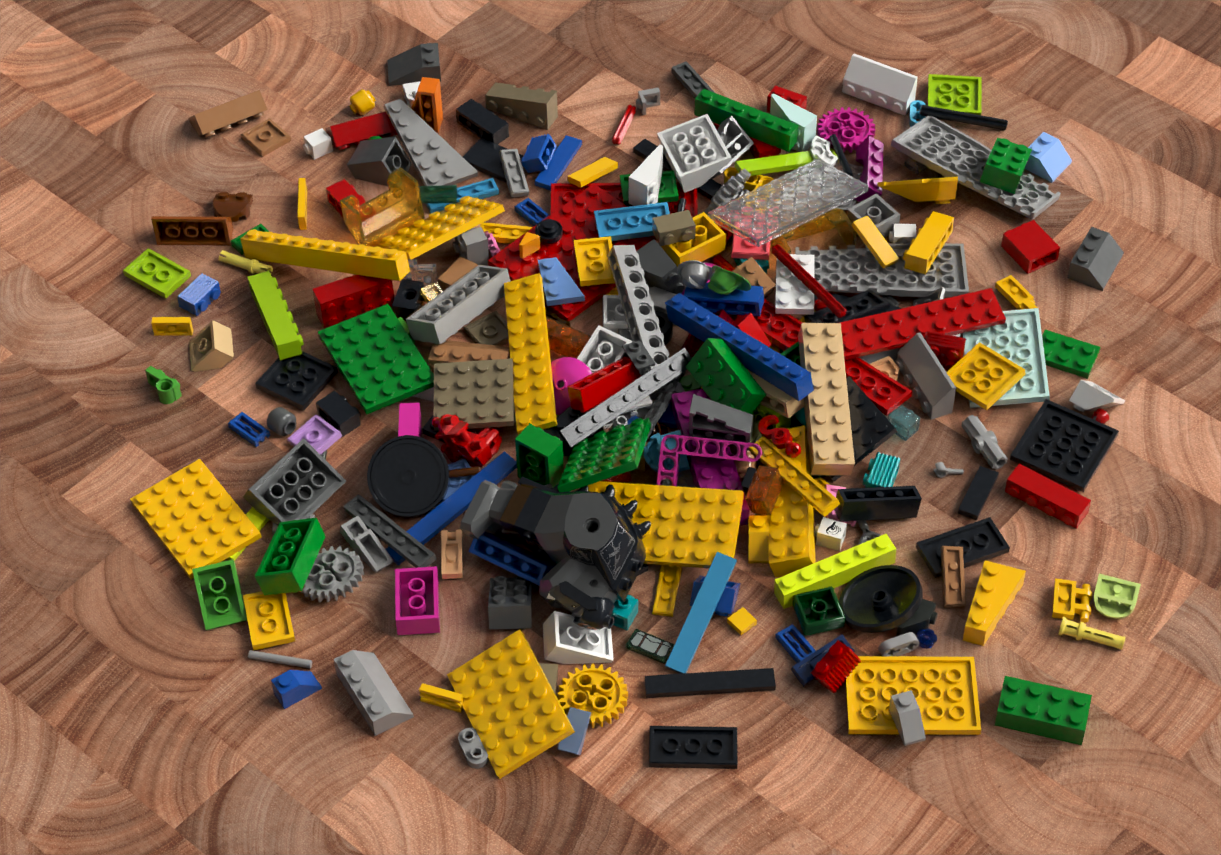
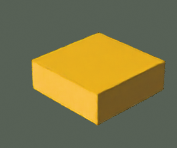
[727,607,757,635]

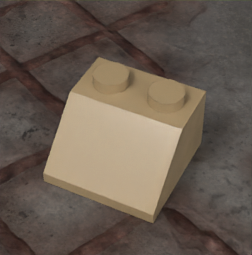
[189,320,234,372]

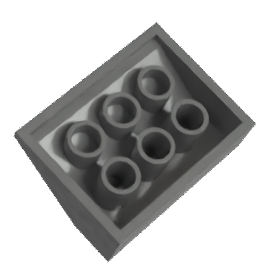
[243,438,346,525]

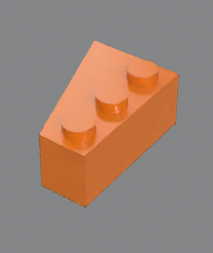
[411,77,443,133]

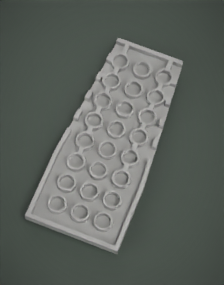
[891,116,1061,219]
[795,243,969,297]

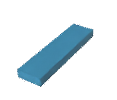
[424,178,499,214]

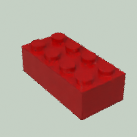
[312,274,394,329]

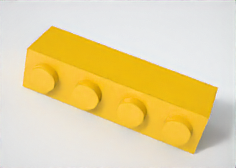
[903,211,954,275]

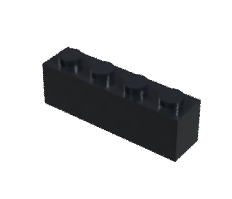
[834,486,922,521]

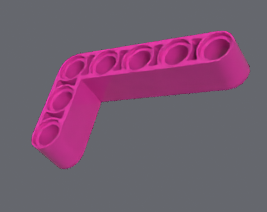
[657,434,762,486]

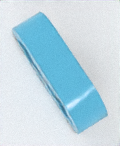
[909,100,926,127]

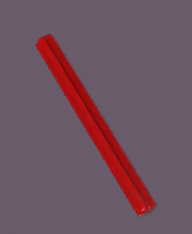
[771,244,846,318]

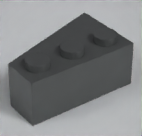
[689,394,753,443]

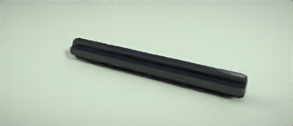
[920,105,1008,130]

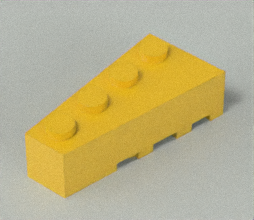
[963,560,1026,646]

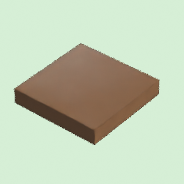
[241,118,291,157]

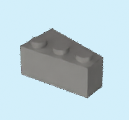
[711,115,754,179]

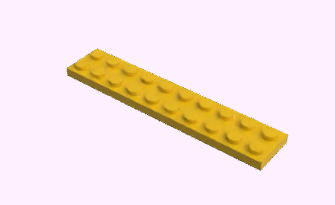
[504,273,557,434]

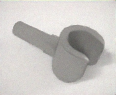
[933,462,964,478]

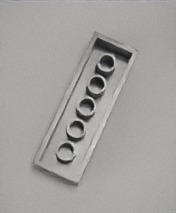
[406,265,511,345]

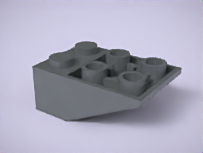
[488,576,532,629]

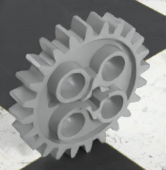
[705,168,751,218]
[300,546,364,602]

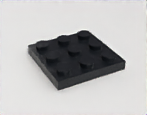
[255,351,338,411]

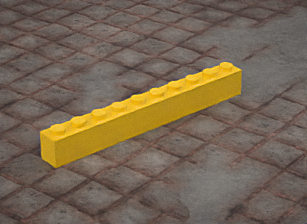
[240,229,410,281]

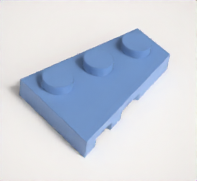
[538,257,585,306]

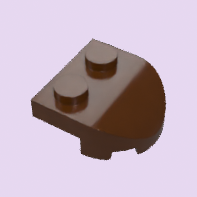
[213,192,253,222]

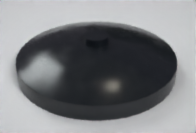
[839,565,923,633]

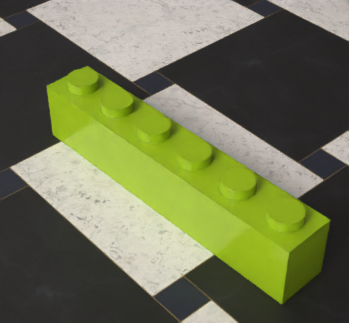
[247,271,304,360]

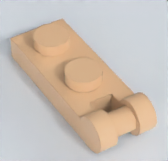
[441,529,463,579]

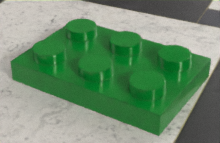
[620,170,679,206]
[1042,330,1101,379]

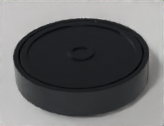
[367,435,450,518]

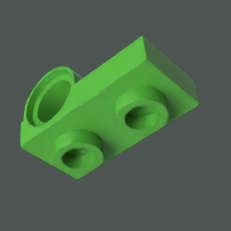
[145,366,182,404]

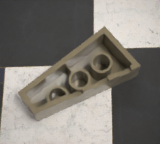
[485,82,558,130]

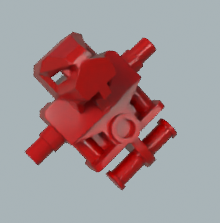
[432,414,502,467]

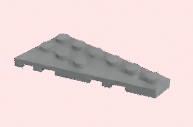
[384,99,478,193]

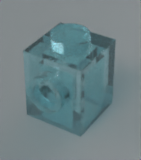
[888,405,920,441]

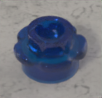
[917,628,937,649]

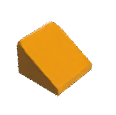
[519,232,540,258]

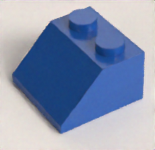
[690,575,741,616]

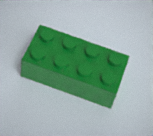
[686,338,767,414]
[254,518,326,595]
[995,676,1092,745]

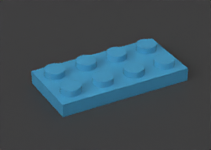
[594,202,670,241]

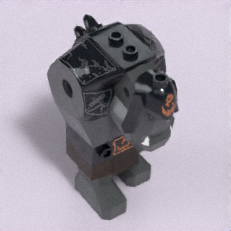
[460,477,651,630]

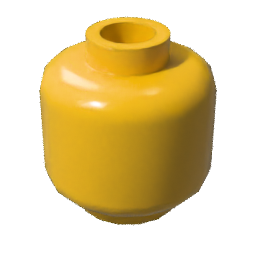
[349,89,376,116]

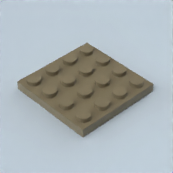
[433,359,514,431]

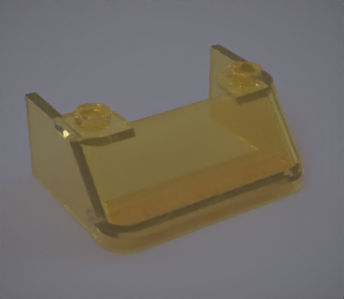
[770,208,856,254]

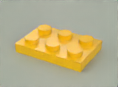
[573,236,615,286]
[243,591,295,650]

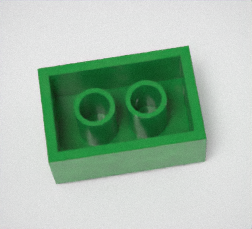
[980,137,1032,194]
[515,424,564,488]

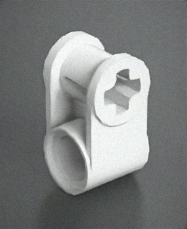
[403,81,420,108]

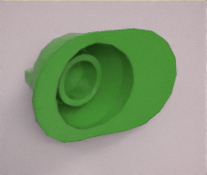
[708,265,751,295]

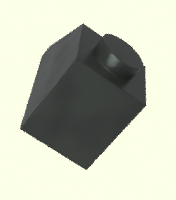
[896,599,938,637]

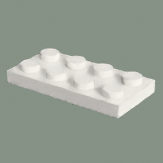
[775,254,814,315]

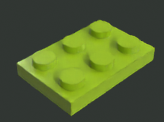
[123,248,191,299]

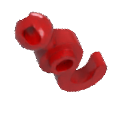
[758,415,801,458]

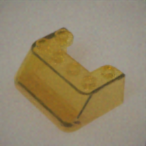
[340,168,424,247]

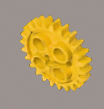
[558,663,628,728]

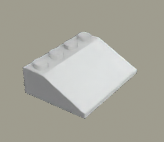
[657,114,732,193]

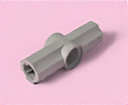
[962,415,1008,470]

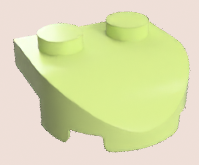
[1093,574,1141,619]

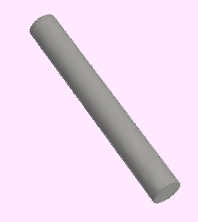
[248,650,312,669]

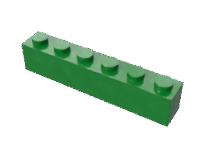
[694,89,798,152]

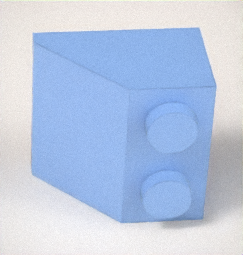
[1025,132,1072,182]

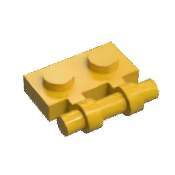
[1052,578,1092,623]

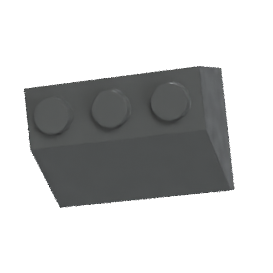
[1067,227,1124,291]

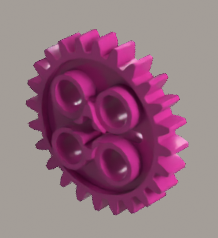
[817,107,875,153]

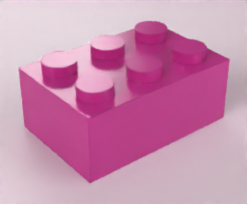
[395,566,440,635]

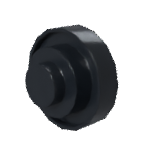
[535,219,563,244]

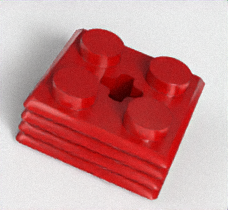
[925,331,966,371]

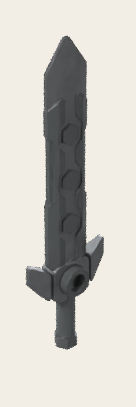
[644,371,686,441]

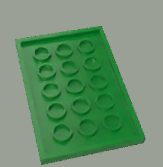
[318,304,434,415]
[557,418,651,492]

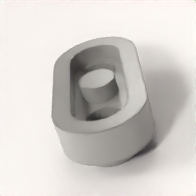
[458,728,489,769]

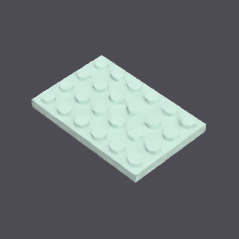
[963,308,1050,408]

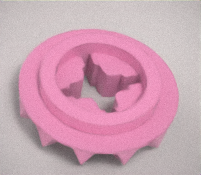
[484,231,500,257]

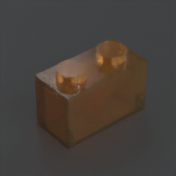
[745,465,784,515]

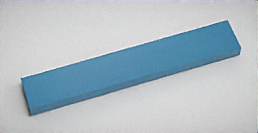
[665,552,737,674]

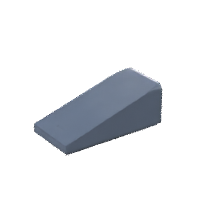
[557,707,592,755]

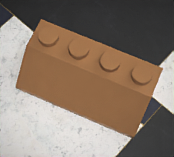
[188,90,268,138]
[428,340,510,373]

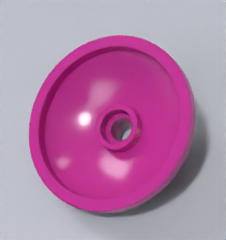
[551,357,592,415]

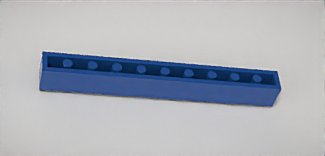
[665,293,814,401]

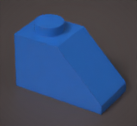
[271,670,322,709]

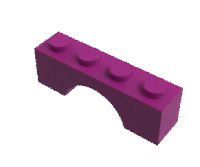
[854,136,884,202]

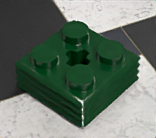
[792,586,845,636]

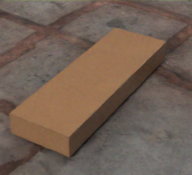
[941,546,966,608]

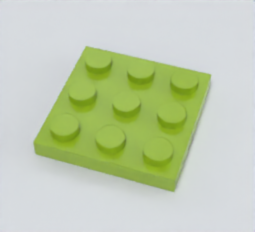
[927,74,982,115]

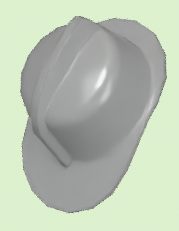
[677,260,714,289]

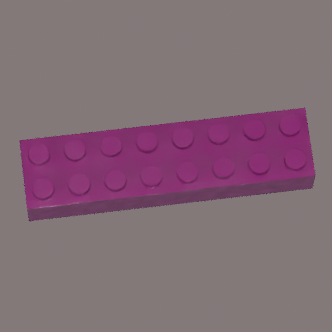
[671,389,750,526]

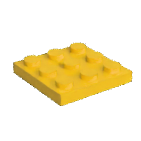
[946,342,1025,410]

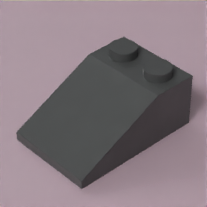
[387,43,441,86]

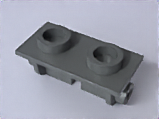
[622,341,656,376]

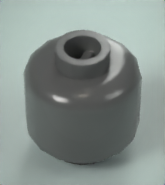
[267,407,296,436]

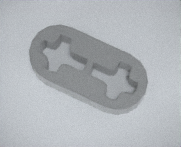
[878,632,919,656]

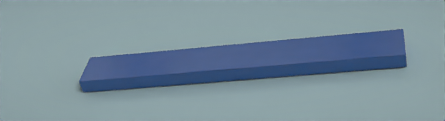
[385,451,517,566]

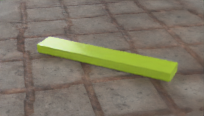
[735,148,839,176]

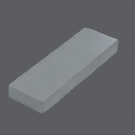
[499,149,529,197]

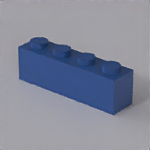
[684,282,764,316]
[469,531,555,585]

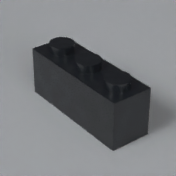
[456,99,509,144]

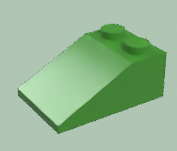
[192,559,247,631]

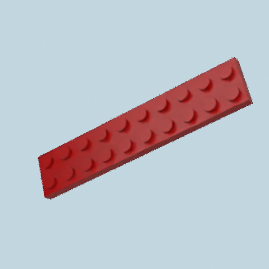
[840,288,1006,360]
[737,299,912,416]

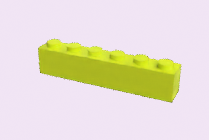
[774,534,896,609]

